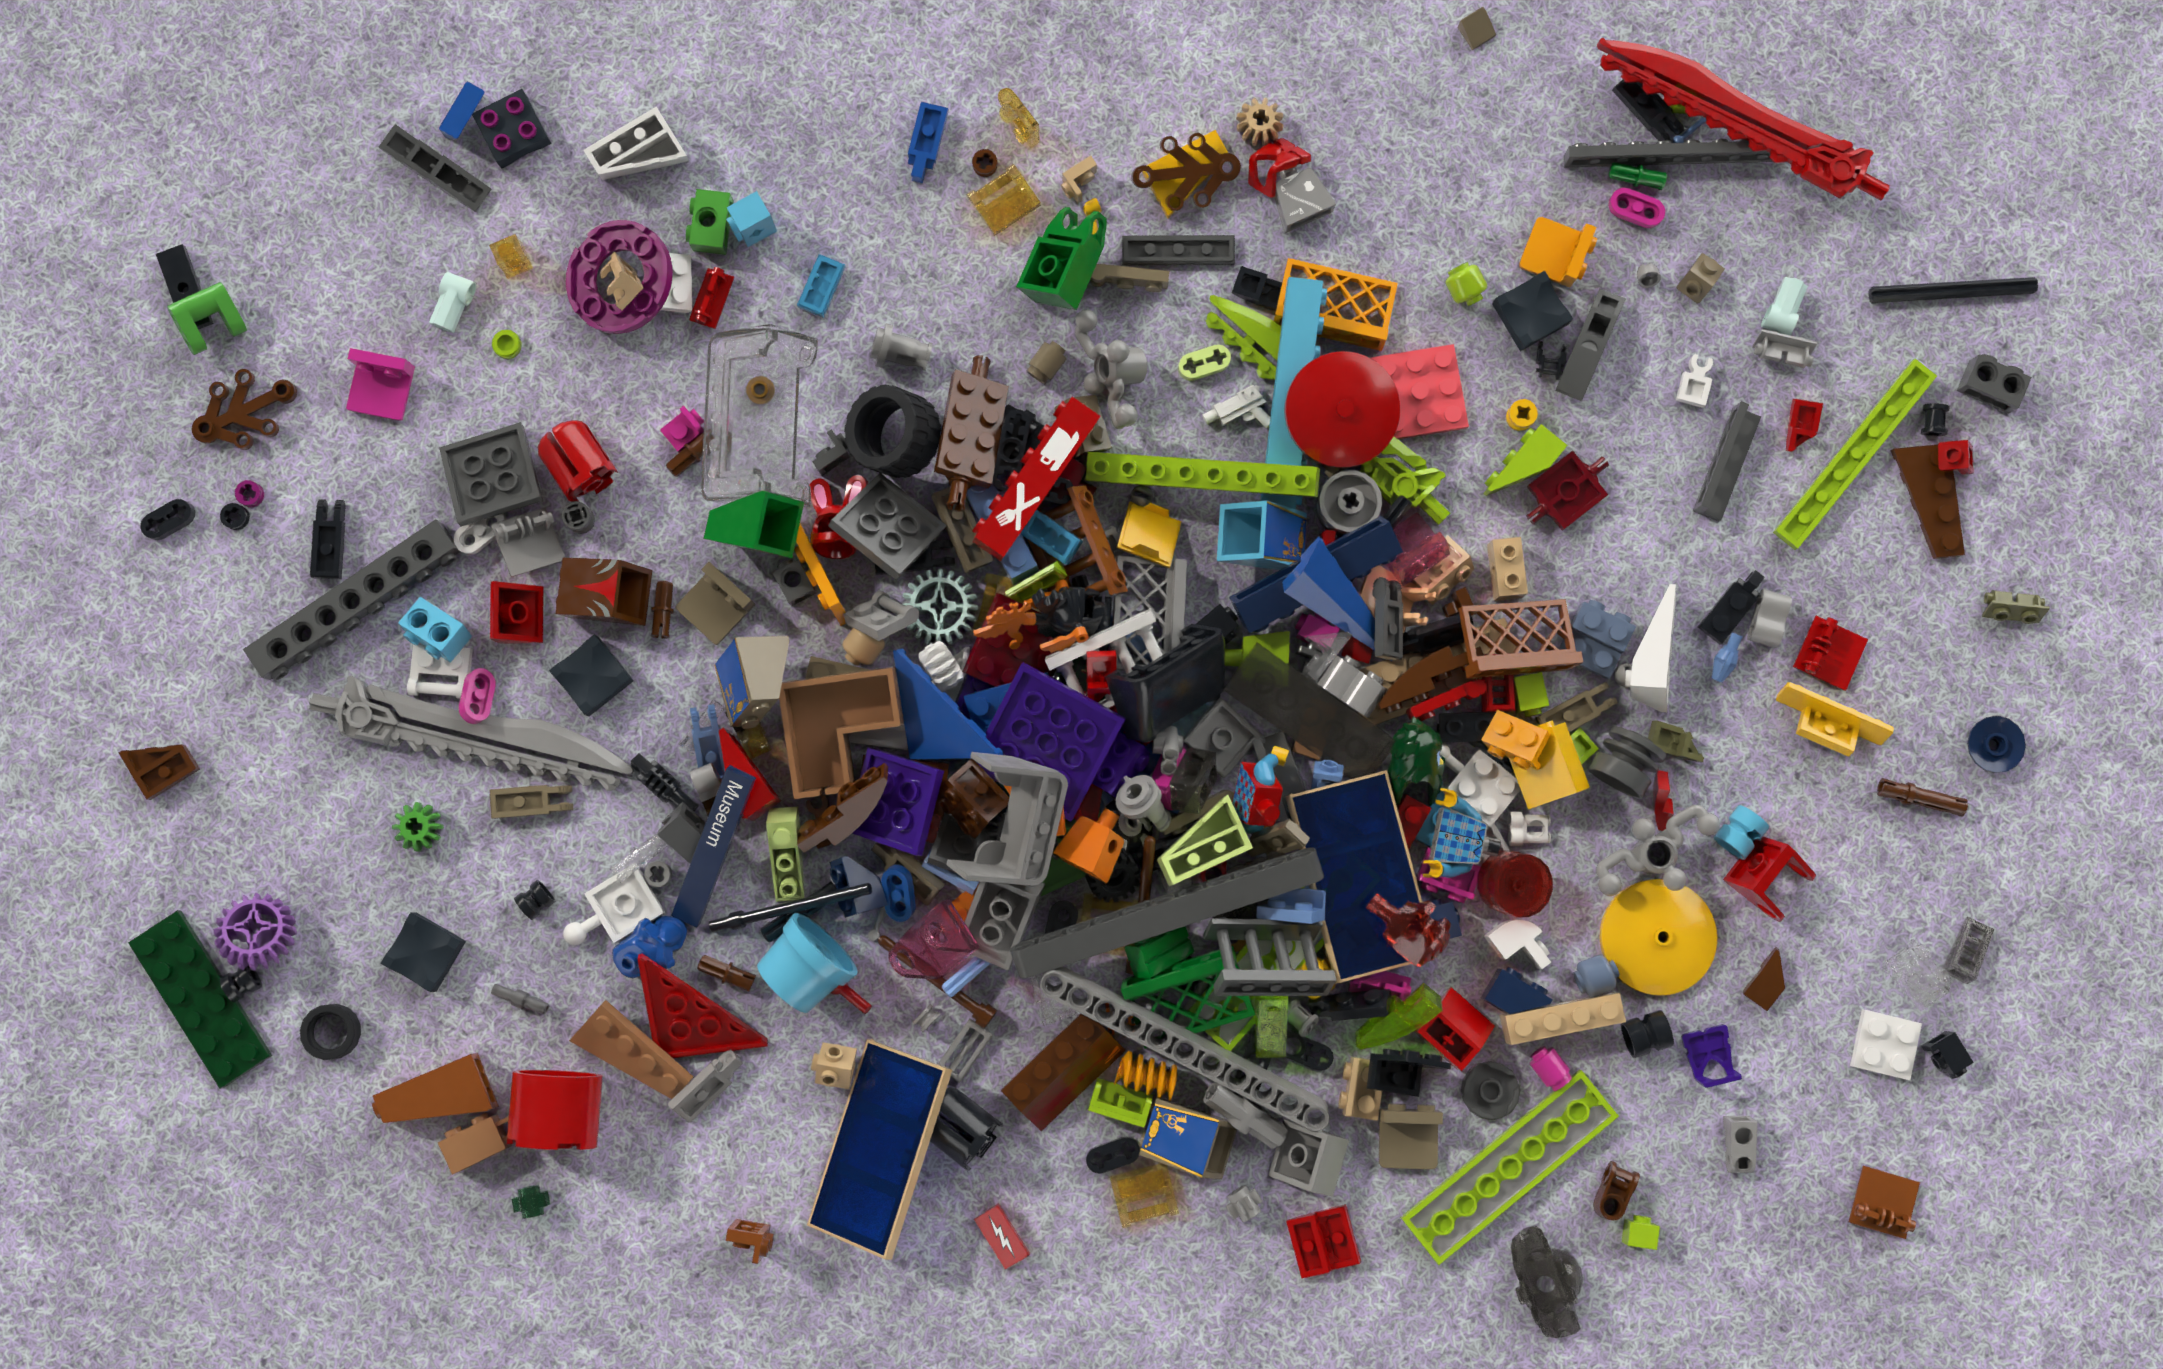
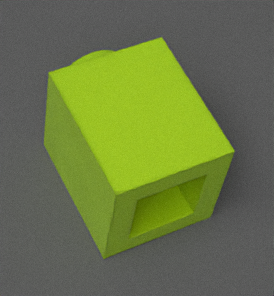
[1514,672,1549,717]

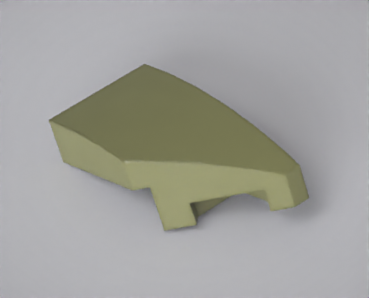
[1648,720,1704,762]

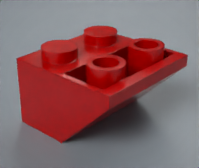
[1413,987,1495,1071]

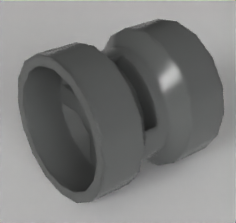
[561,501,595,534]

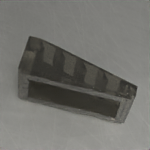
[1941,917,1995,984]

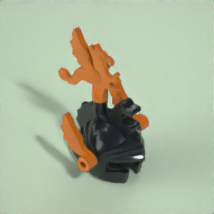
[973,579,1105,653]

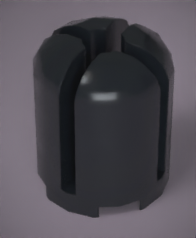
[919,1087,1003,1172]

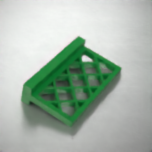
[1121,945,1255,1049]

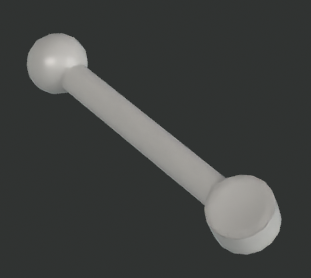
[868,906,886,941]

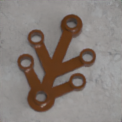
[1131,133,1241,211]
[192,369,297,450]

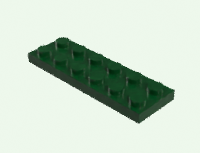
[128,910,273,1089]

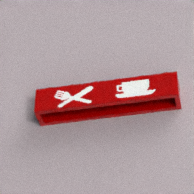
[972,396,1101,561]

